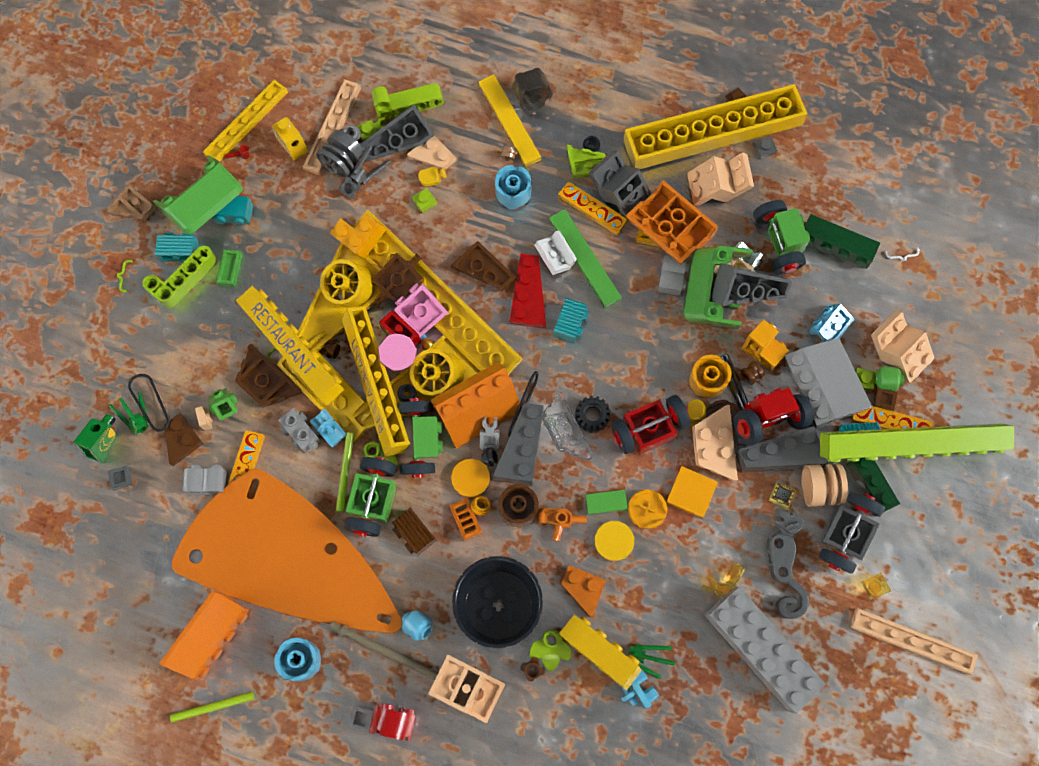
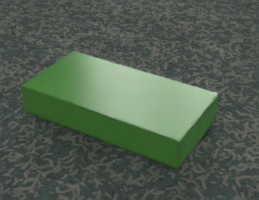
[216,249,243,287]
[585,490,628,515]

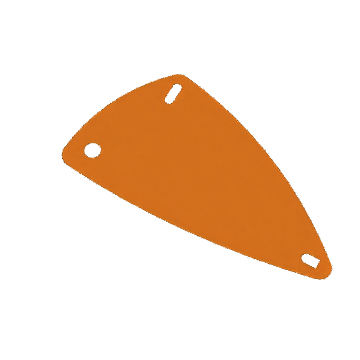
[172,469,402,633]

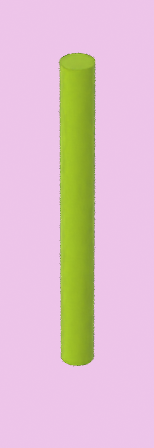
[336,433,354,512]
[170,691,255,723]

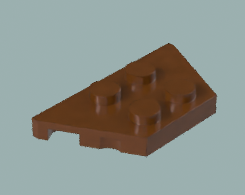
[235,343,302,408]

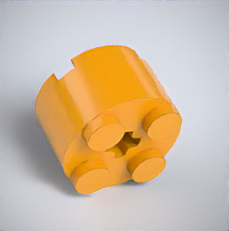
[689,355,732,398]

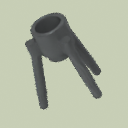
[348,145,391,184]

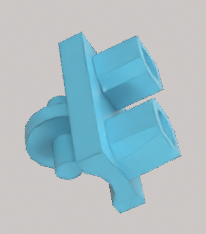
[310,409,346,448]
[621,669,659,709]

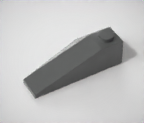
[360,105,435,162]

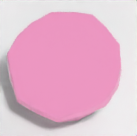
[379,334,417,371]

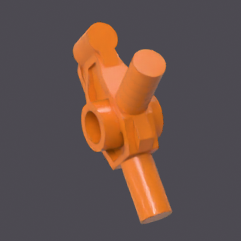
[538,508,587,542]

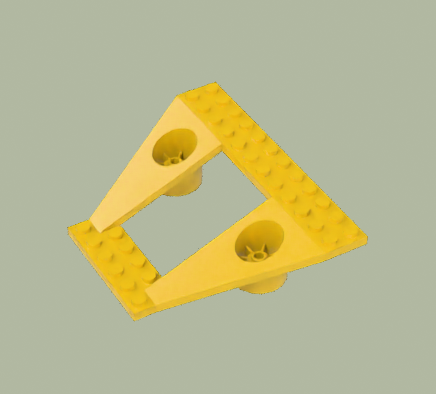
[276,209,523,443]

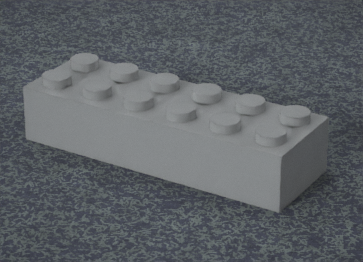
[704,587,826,714]

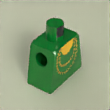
[73,414,116,463]

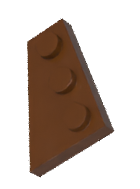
[451,241,516,292]

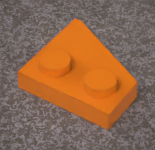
[561,565,606,618]

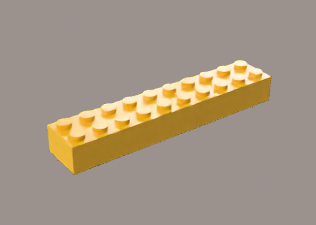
[623,84,808,169]

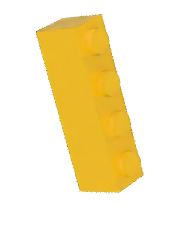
[559,614,642,690]

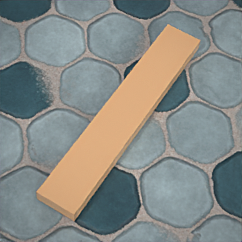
[303,79,361,175]
[850,608,978,675]

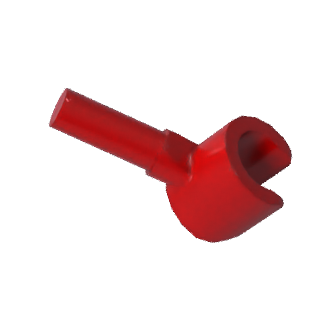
[225,145,250,159]

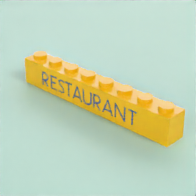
[236,285,345,405]
[342,306,410,457]

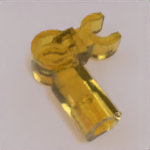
[701,562,745,599]

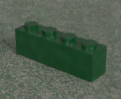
[804,214,880,269]

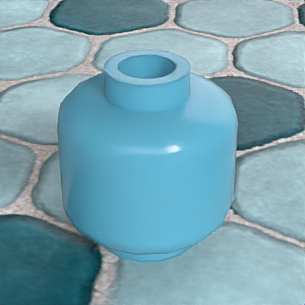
[402,610,433,641]

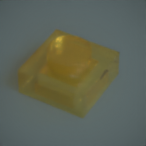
[861,573,891,600]

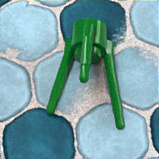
[109,392,149,434]
[628,644,676,679]

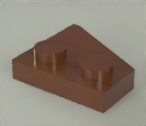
[164,413,204,466]

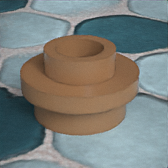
[500,146,517,160]

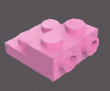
[394,283,448,337]

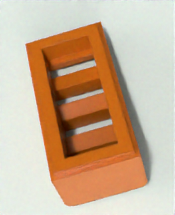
[449,498,483,542]

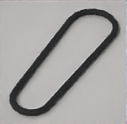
[508,371,539,437]
[128,374,170,432]

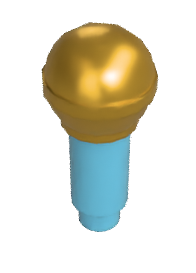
[420,334,434,350]

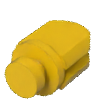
[418,166,447,187]
[687,399,707,430]

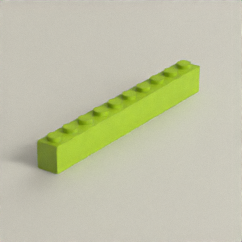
[820,423,1014,462]

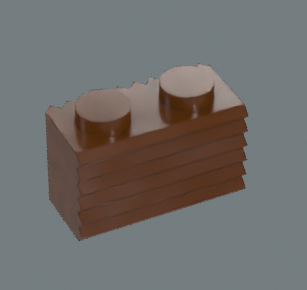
[392,508,436,556]

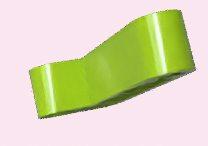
[371,83,444,120]
[142,246,217,308]

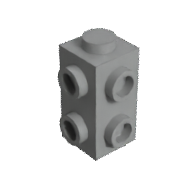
[278,408,321,453]

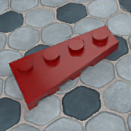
[509,253,546,329]

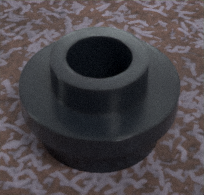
[583,136,601,152]
[397,384,417,402]
[481,448,498,467]

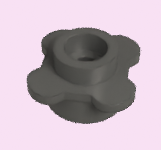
[339,177,360,199]

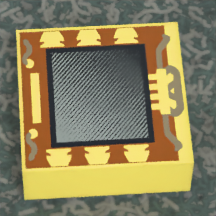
[769,482,796,509]

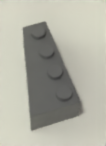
[710,263,793,306]
[493,403,544,486]
[735,426,828,473]

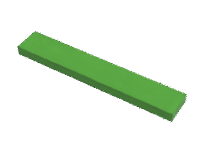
[549,209,622,308]

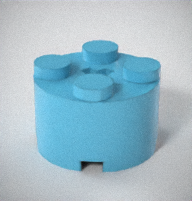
[495,165,531,209]
[274,638,321,682]

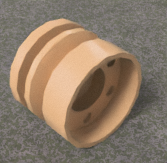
[801,463,848,507]

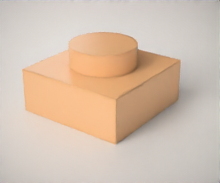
[195,406,213,431]

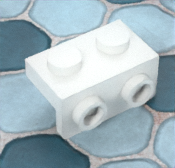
[535,230,577,275]

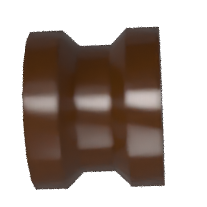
[740,361,765,385]

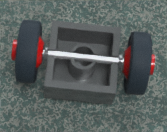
[819,492,885,574]

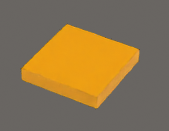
[666,466,718,519]

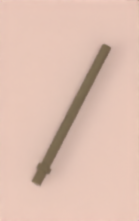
[329,621,439,680]

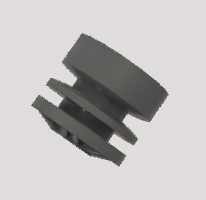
[316,129,365,178]

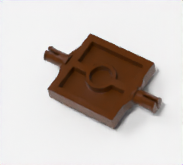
[372,253,425,306]

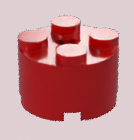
[369,702,416,741]

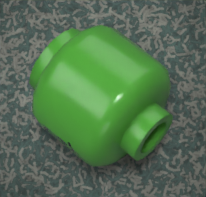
[874,366,905,392]

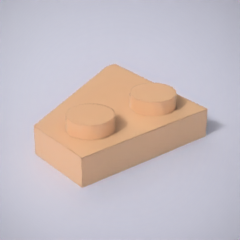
[407,136,456,170]

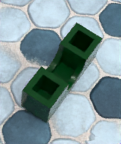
[845,457,900,517]

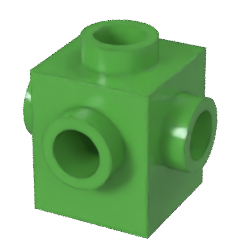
[208,388,238,421]

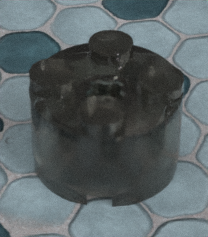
[512,68,553,111]

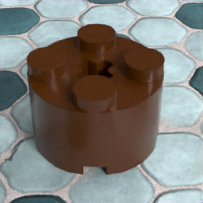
[498,484,539,527]

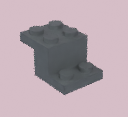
[589,150,652,219]

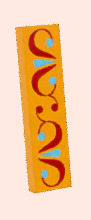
[558,181,628,235]
[851,406,933,429]
[228,430,265,485]

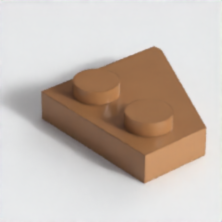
[106,184,157,221]

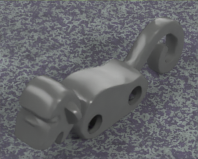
[766,508,810,619]

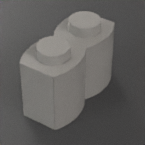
[658,253,689,296]
[182,465,227,495]

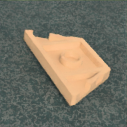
[692,405,738,481]

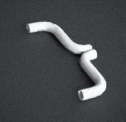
[884,247,919,262]

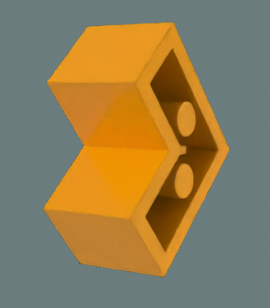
[330,214,387,258]
[742,320,789,373]

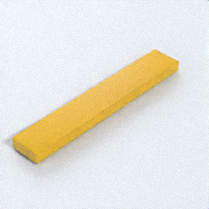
[478,75,541,167]
[202,80,288,162]

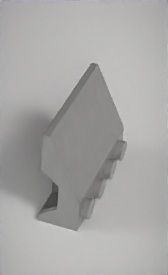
[785,338,872,430]

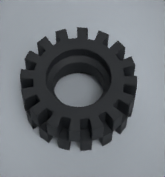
[575,396,611,433]

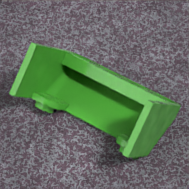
[153,155,243,235]
[684,246,753,329]

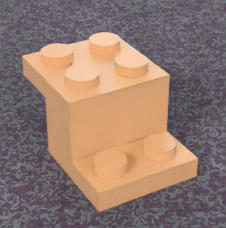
[687,153,754,206]
[871,310,934,384]
[428,655,505,723]

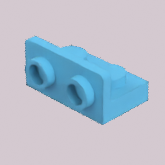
[808,304,854,342]

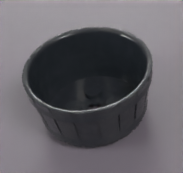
[452,556,543,648]

